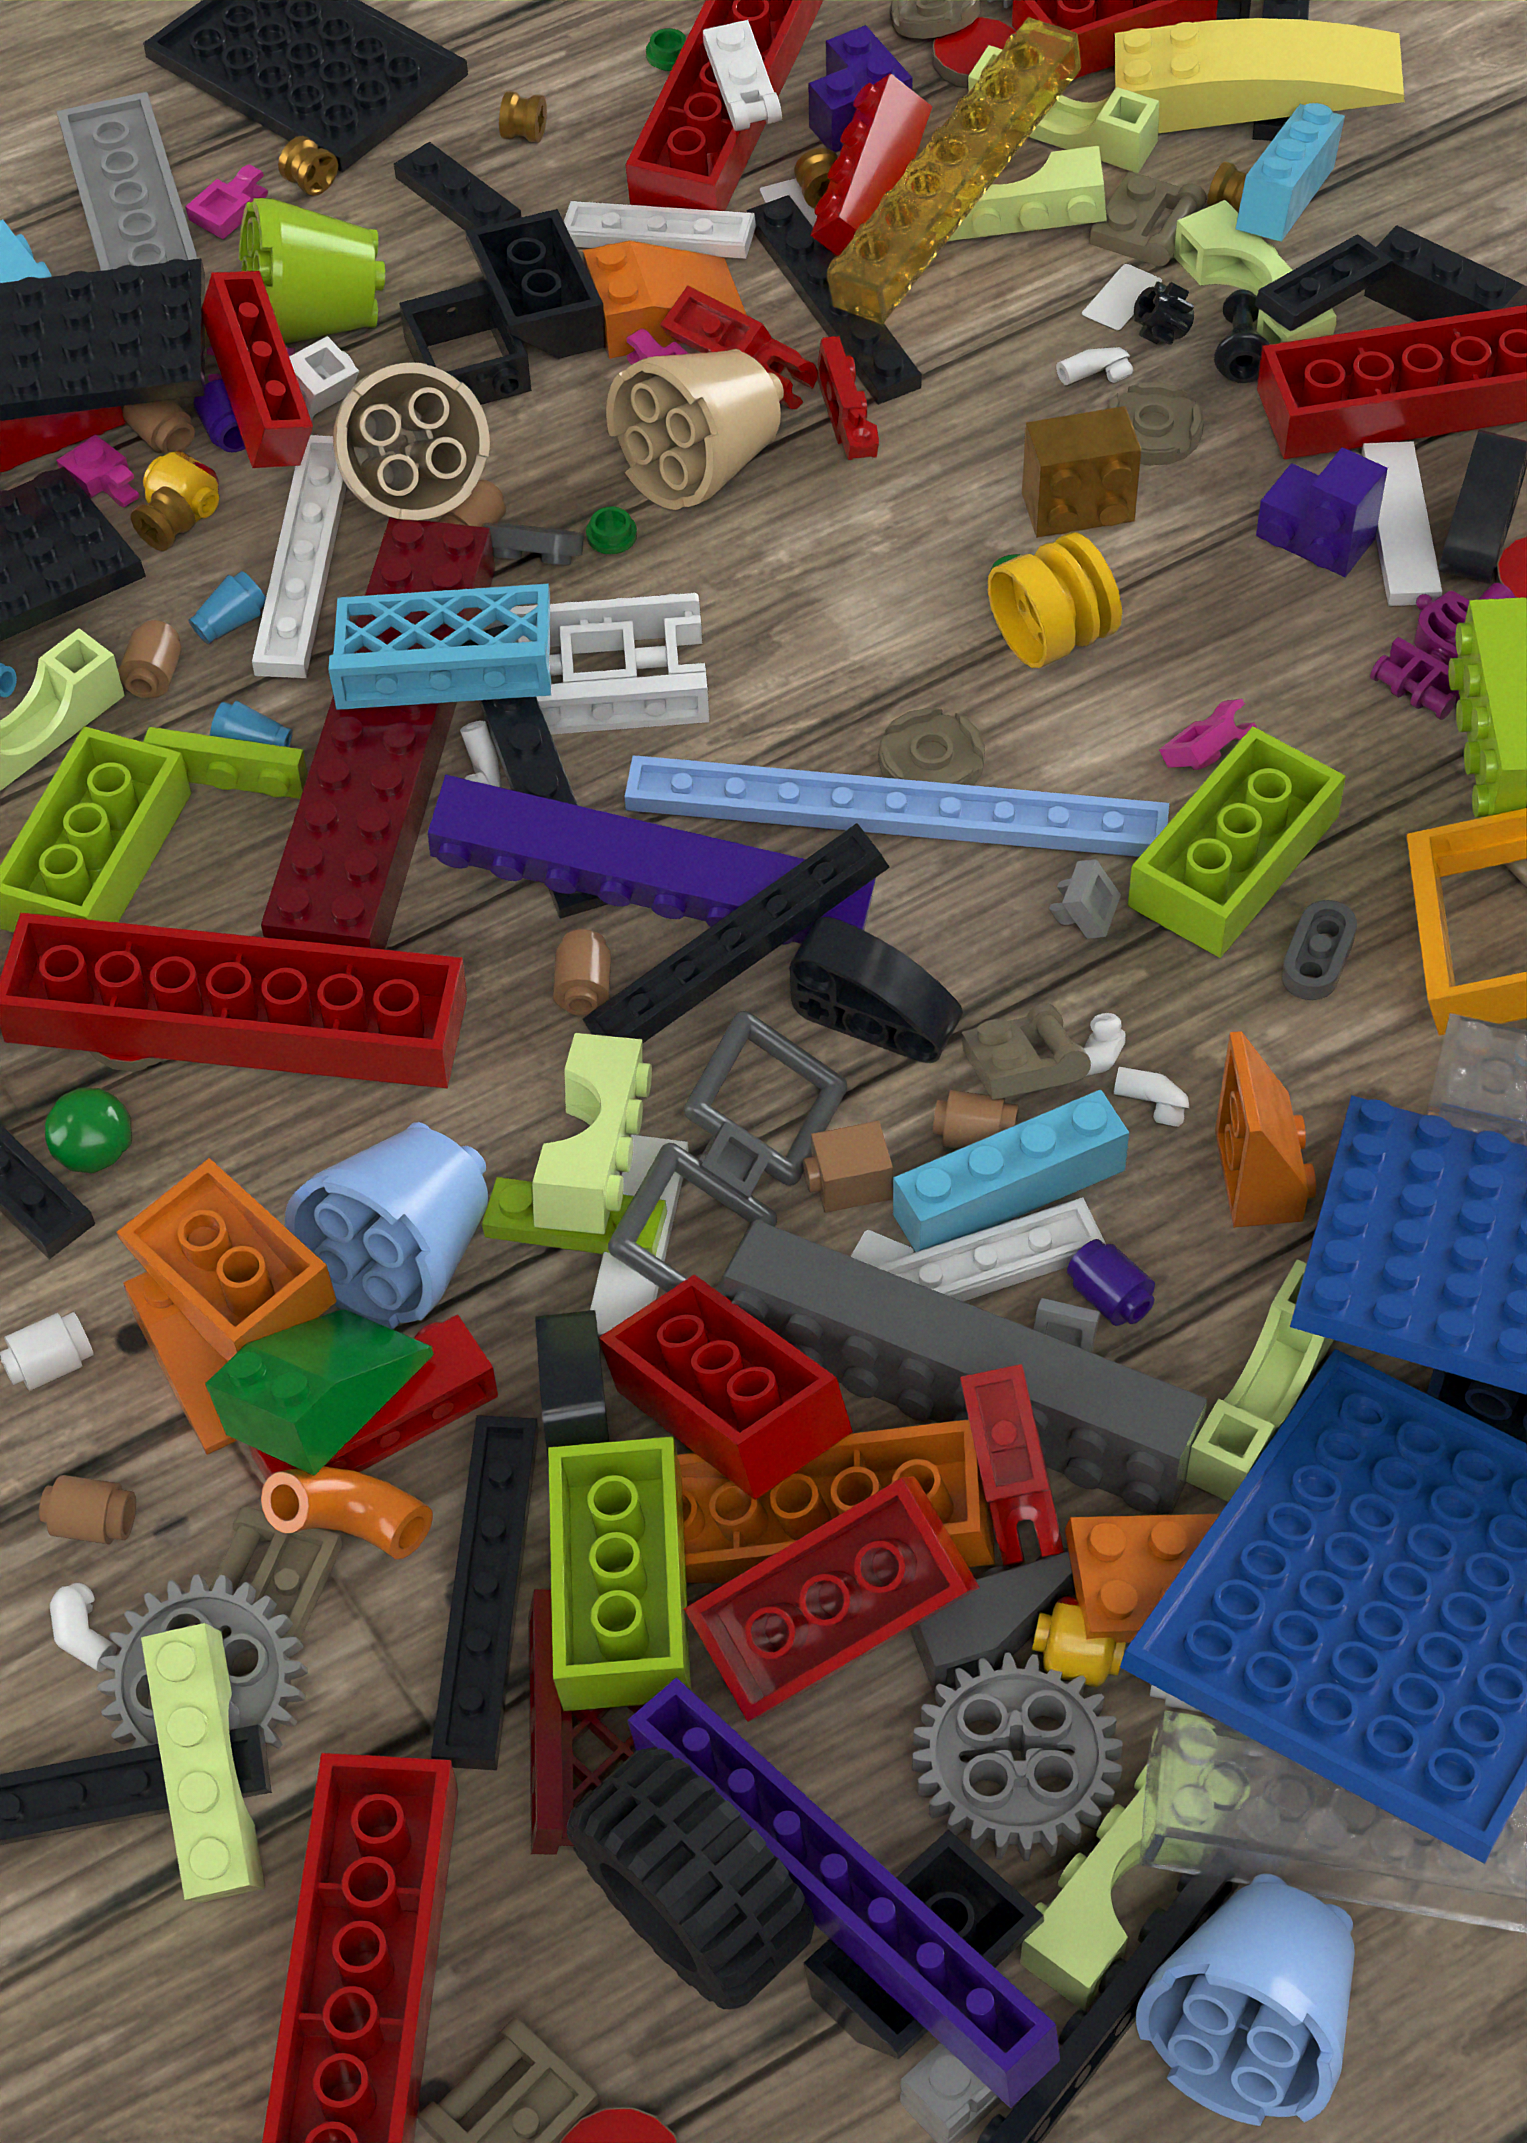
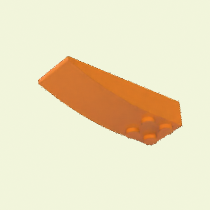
[678,1419,995,1583]

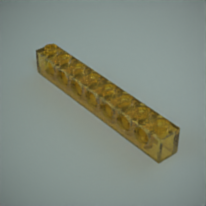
[827,17,1081,324]

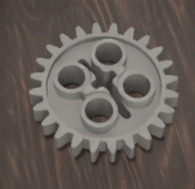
[97,1574,308,1749]
[912,1653,1123,1861]

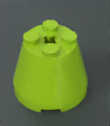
[238,198,385,345]

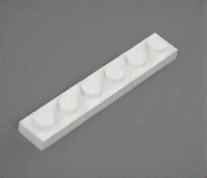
[252,435,347,678]

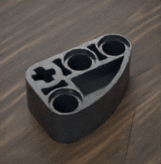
[1439,430,1527,584]
[789,917,963,1063]
[535,1310,609,1465]

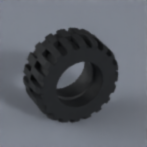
[566,1747,815,2010]

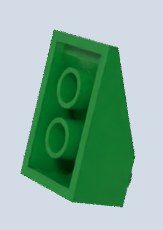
[205,1309,434,1476]

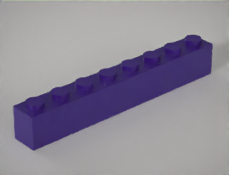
[428,775,876,945]
[628,1678,1060,2108]

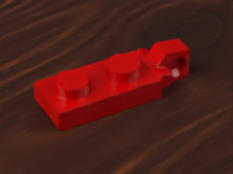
[817,336,879,460]

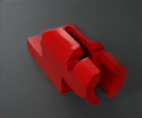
[660,285,818,409]
[960,1364,1064,1566]

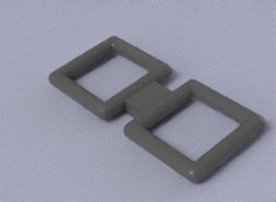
[608,1011,847,1296]

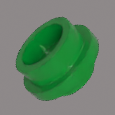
[646,28,686,71]
[586,506,637,554]

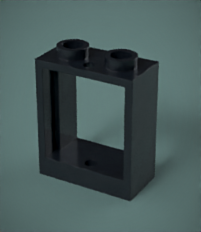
[399,280,532,405]

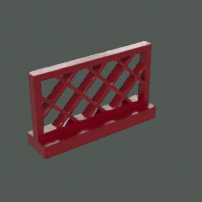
[528,1589,645,1855]

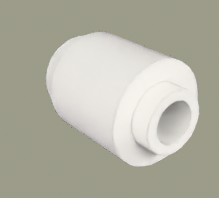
[0,1312,94,1391]

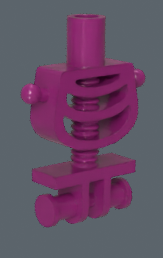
[1370,583,1515,720]

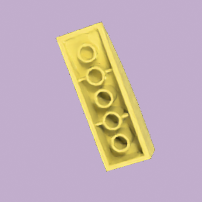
[1115,18,1405,133]

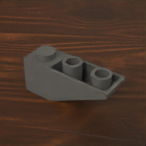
[910,1548,1075,1694]

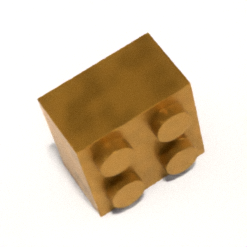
[1022,406,1141,538]

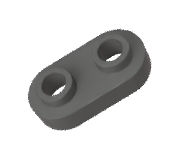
[483,522,584,565]
[1282,900,1357,1000]

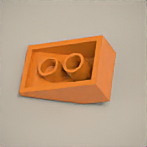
[582,241,747,359]
[1215,1031,1316,1228]
[117,1158,337,1361]
[123,1272,237,1455]

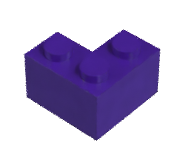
[808,25,913,153]
[1256,447,1388,577]

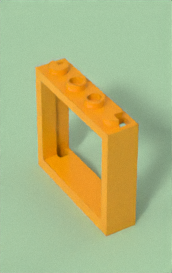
[1407,808,1527,1036]

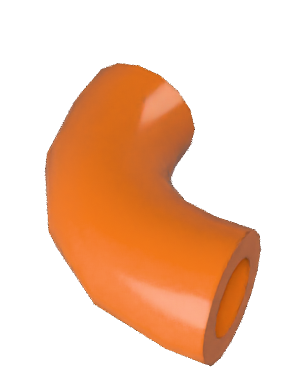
[261,1466,433,1559]

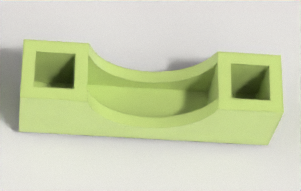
[968,45,1159,173]
[909,146,1107,245]
[1174,200,1336,344]
[0,628,125,791]
[532,1033,652,1234]
[1186,1259,1333,1502]
[141,1623,265,1903]
[1020,1742,1242,2011]

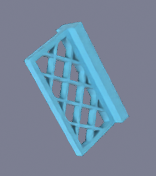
[328,584,551,710]

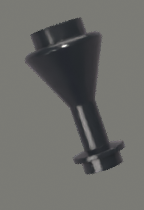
[1214,289,1271,383]

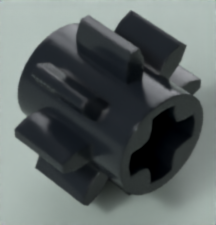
[1134,281,1194,345]

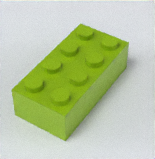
[1448,598,1527,818]
[0,726,192,933]
[1128,726,1346,958]
[548,1436,691,1711]

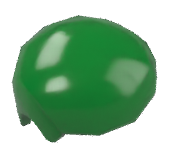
[45,1088,132,1174]

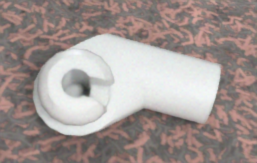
[1056,347,1133,385]
[460,721,502,788]
[1083,1013,1126,1076]
[1114,1067,1189,1127]
[50,1583,117,1672]

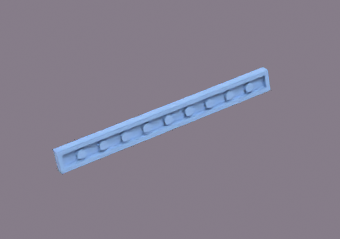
[625,755,1169,857]

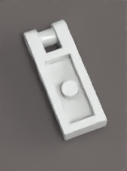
[703,20,782,132]

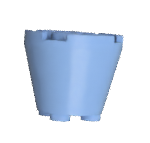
[285,1122,488,1329]
[1136,1874,1355,2126]

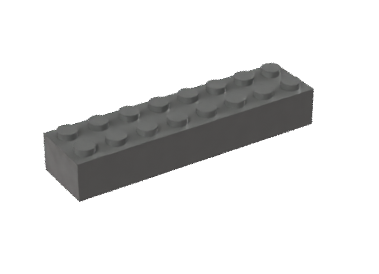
[724,1220,1208,1515]

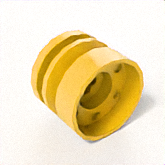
[987,532,1122,668]

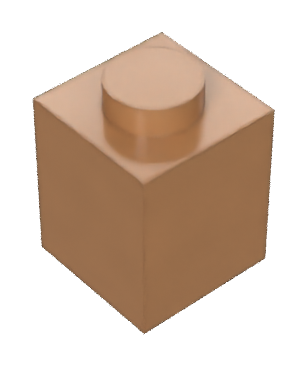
[803,1121,893,1213]

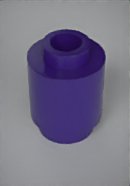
[193,379,246,453]
[1067,1239,1155,1326]

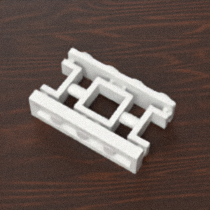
[491,593,709,734]

